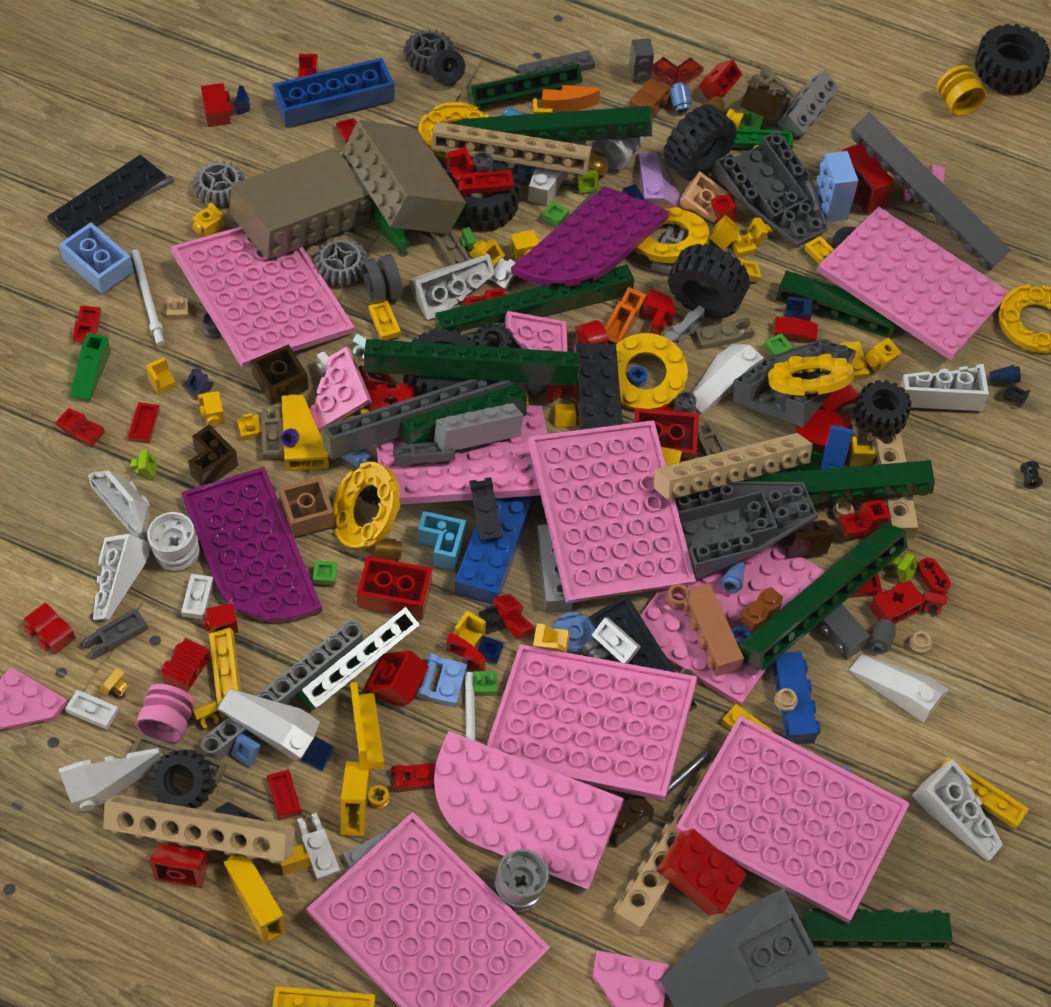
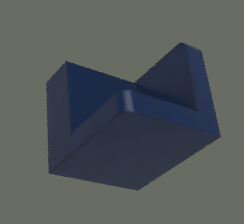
[785,297,812,321]

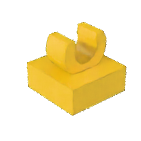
[746,218,773,246]
[730,233,757,258]
[237,413,262,441]
[99,667,128,697]
[191,701,219,728]

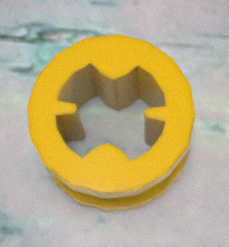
[368,785,389,809]

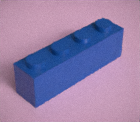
[771,651,820,745]

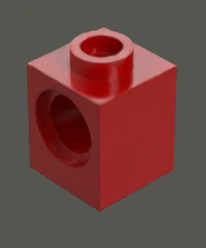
[203,603,239,634]

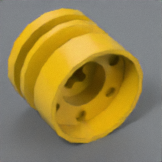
[936,65,987,117]

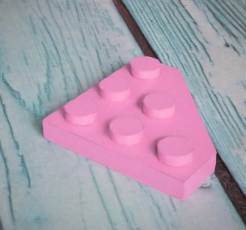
[505,311,567,352]
[310,346,372,433]
[0,667,68,730]
[592,950,670,1007]

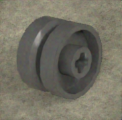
[362,254,403,304]

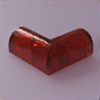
[652,57,704,88]

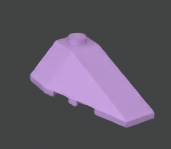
[638,152,682,209]

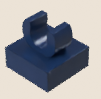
[185,368,214,399]

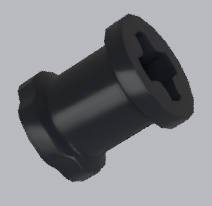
[1003,381,1030,407]
[1020,461,1043,489]

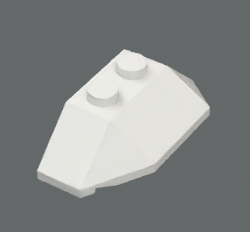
[88,470,150,540]

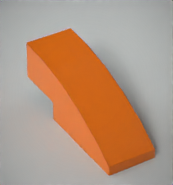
[542,85,600,112]
[605,287,647,344]

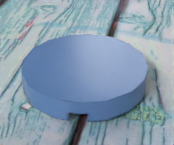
[552,612,595,655]

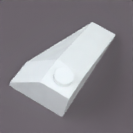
[409,254,495,320]
[93,534,150,621]
[59,748,163,812]

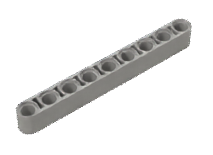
[201,621,363,761]

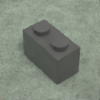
[629,38,654,83]
[818,604,871,660]

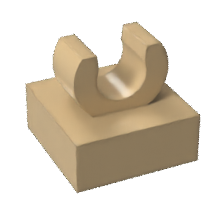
[167,297,189,320]

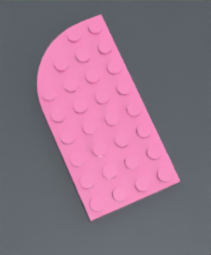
[434,731,624,890]

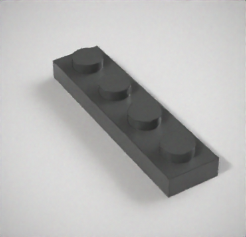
[518,50,595,74]

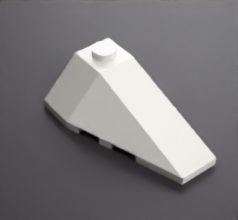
[692,344,764,415]
[848,654,949,723]
[217,689,320,761]
[912,759,1003,861]

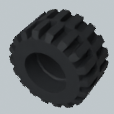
[854,380,912,438]
[150,750,216,808]

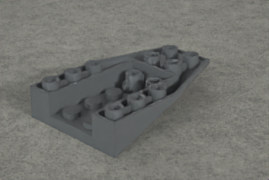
[710,131,828,247]
[733,339,856,427]
[674,481,818,580]
[660,888,830,1007]

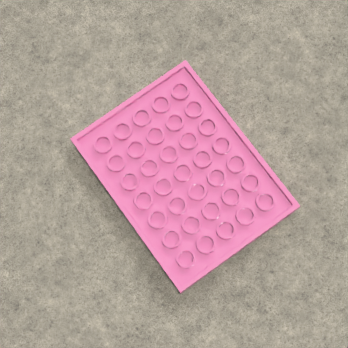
[816,207,1009,361]
[171,227,355,368]
[376,405,547,505]
[528,420,696,604]
[640,542,826,707]
[487,644,697,801]
[675,716,910,924]
[306,812,550,1007]

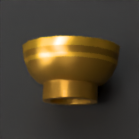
[588,151,608,175]

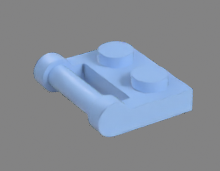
[416,654,467,707]

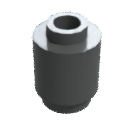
[868,619,896,654]

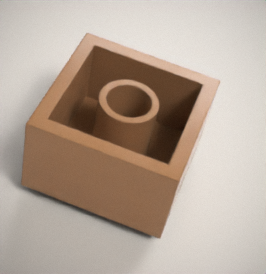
[279,477,335,537]

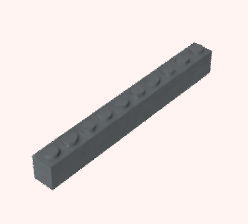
[850,112,1011,271]
[321,379,525,459]

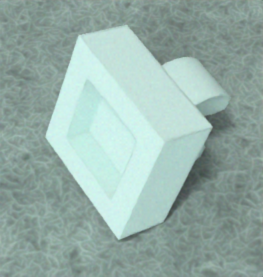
[353,334,366,359]

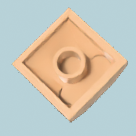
[680,171,729,223]

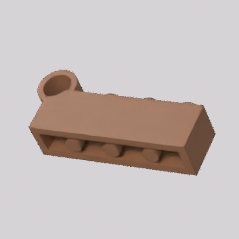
[667,583,744,676]

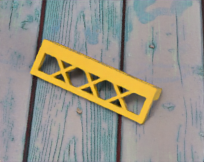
[350,682,384,770]

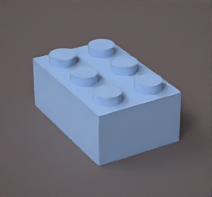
[816,151,858,222]
[59,223,134,294]

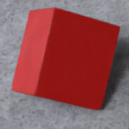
[298,53,319,78]
[447,147,474,182]
[711,194,736,224]

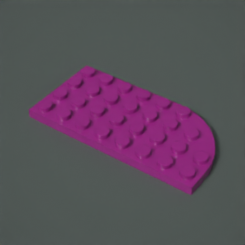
[511,186,670,286]
[181,467,322,623]

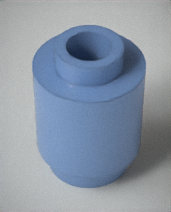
[670,83,692,112]
[341,448,371,468]

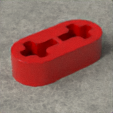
[917,557,951,595]

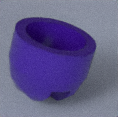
[281,428,300,447]

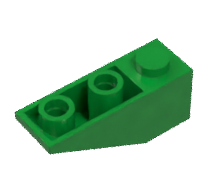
[372,199,409,254]
[70,333,111,401]

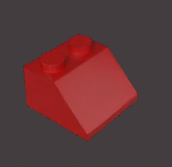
[363,650,429,705]
[149,843,209,888]

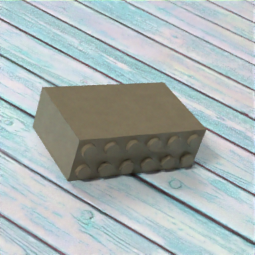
[343,120,466,234]
[229,148,372,260]

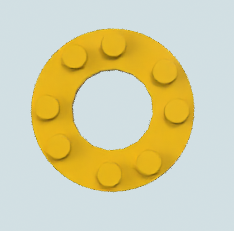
[418,102,490,165]
[634,207,709,263]
[998,284,1051,353]
[616,333,688,411]
[768,354,854,396]
[332,462,400,550]

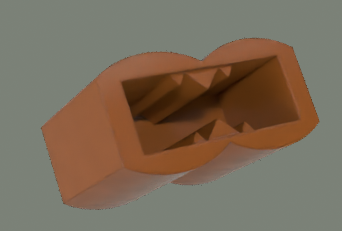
[629,78,670,117]
[739,587,783,634]

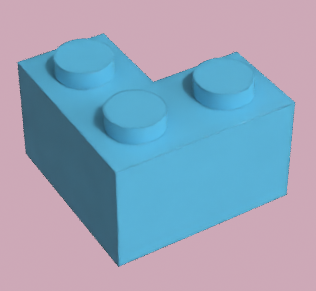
[418,511,466,571]

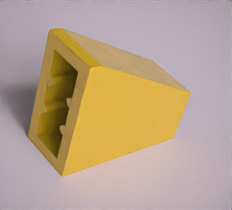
[340,761,370,836]

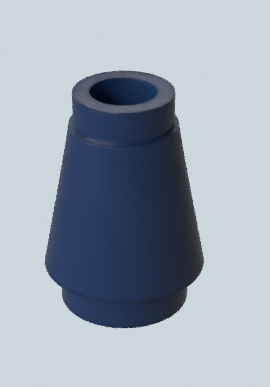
[989,365,1021,385]

